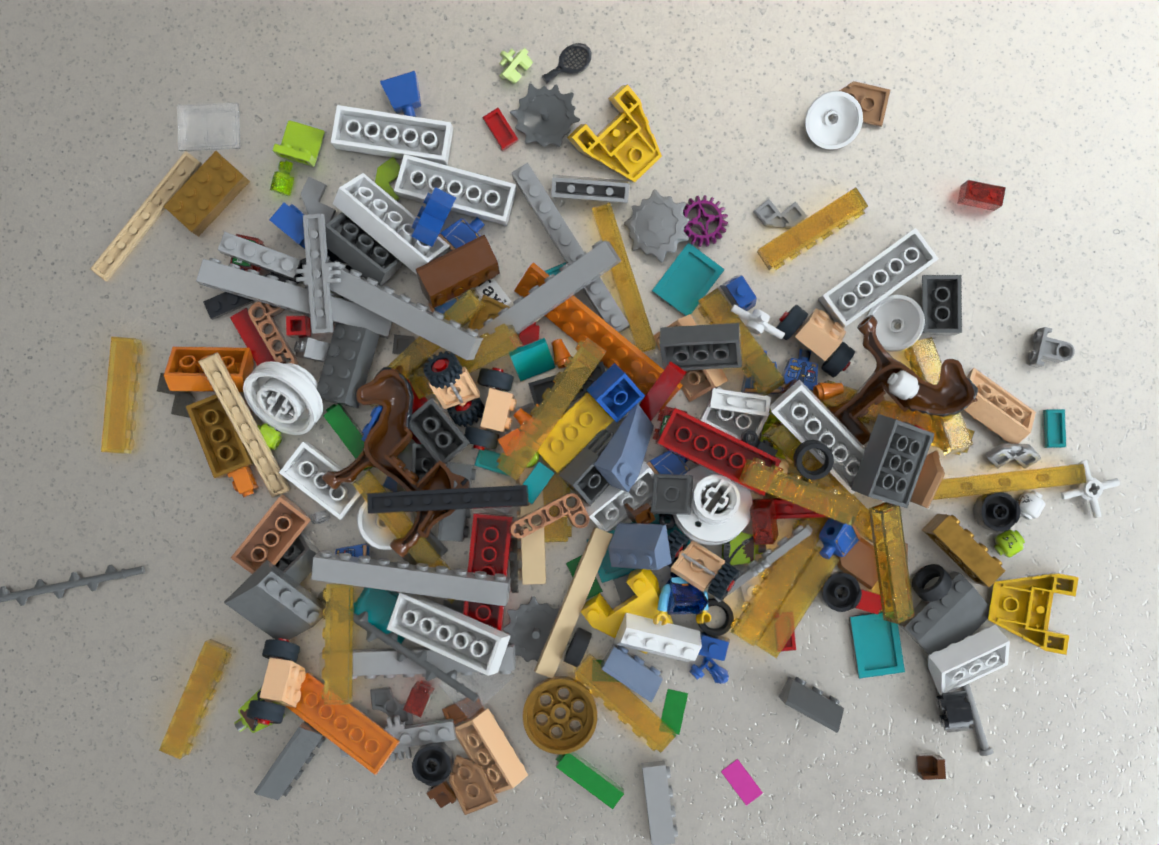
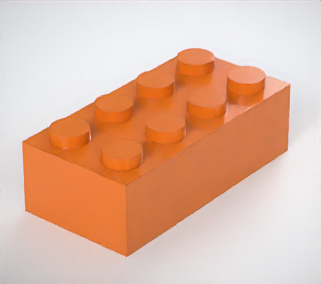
[164,347,254,392]

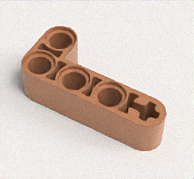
[248,302,298,365]
[509,493,589,538]

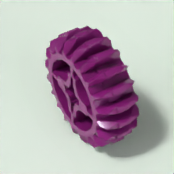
[683,195,728,247]

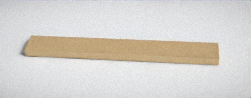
[90,151,202,281]
[198,352,291,498]
[534,527,613,678]

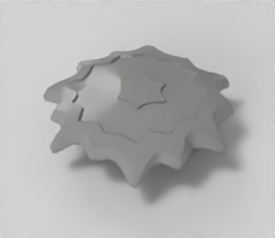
[624,189,689,262]

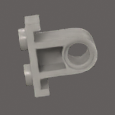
[1029,327,1075,367]
[294,337,330,362]

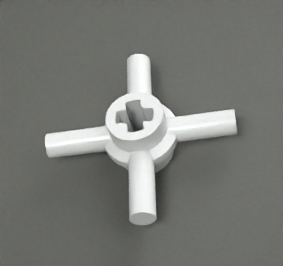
[731,304,785,340]
[1061,460,1120,518]

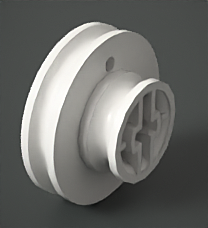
[243,362,323,435]
[672,466,753,546]

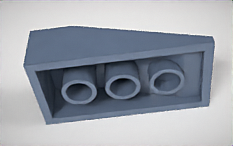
[594,404,654,492]

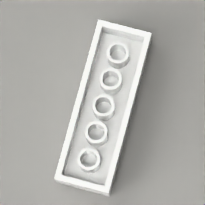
[331,105,453,166]
[394,154,517,226]
[333,173,450,275]
[818,228,939,327]
[770,380,866,494]
[387,592,511,676]

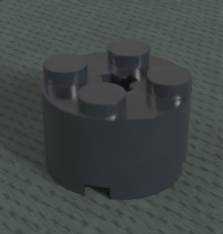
[974,492,1020,531]
[818,571,862,612]
[936,690,973,733]
[412,742,454,786]

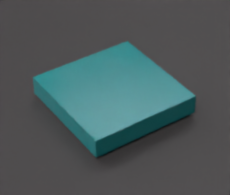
[509,338,556,382]

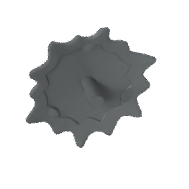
[510,83,580,147]
[503,596,570,662]

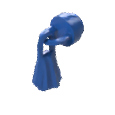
[689,657,729,684]

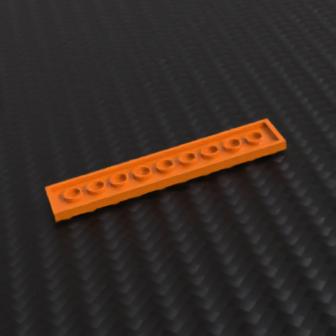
[514,262,683,411]

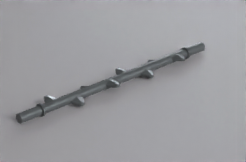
[0,565,145,606]
[318,592,479,702]

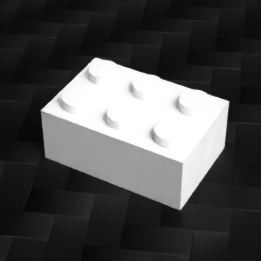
[699,387,770,441]

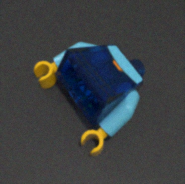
[653,572,711,625]

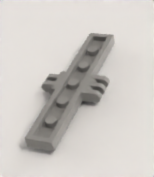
[295,214,341,333]
[715,524,813,603]
[340,715,456,761]

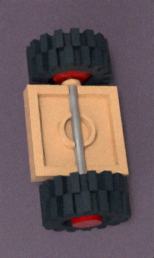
[423,351,485,427]
[667,530,740,601]

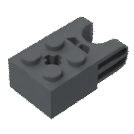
[559,429,614,506]

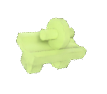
[499,48,533,84]

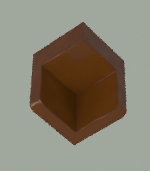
[624,503,655,524]
[916,755,946,780]
[426,780,457,808]

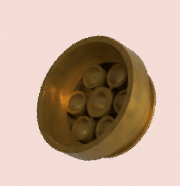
[523,676,597,754]

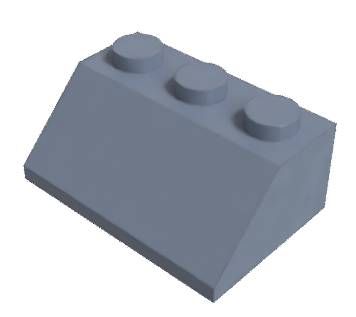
[609,523,672,570]
[601,644,663,702]

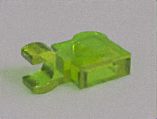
[270,160,294,196]

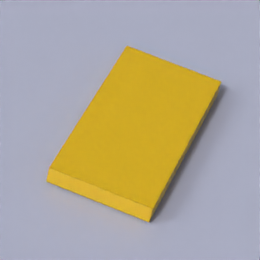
[531,392,614,473]

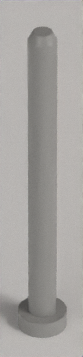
[962,683,994,756]

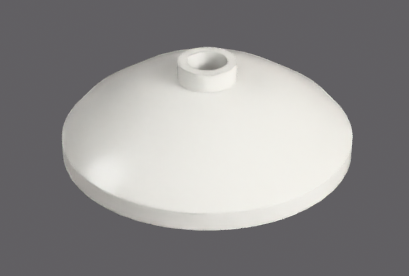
[805,91,863,149]
[867,295,925,352]
[357,492,414,550]

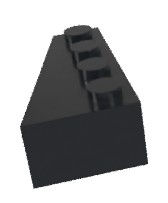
[528,361,606,421]

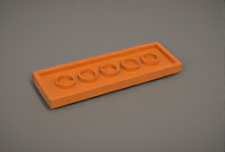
[286,672,400,775]

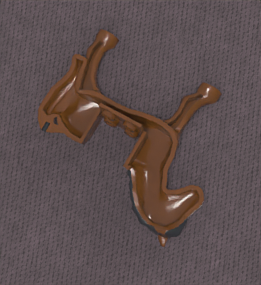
[781,315,978,445]
[321,365,470,557]

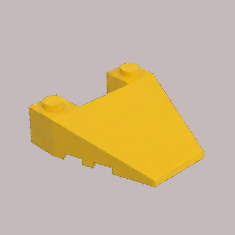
[567,84,662,182]
[581,569,673,654]
[988,573,1079,655]

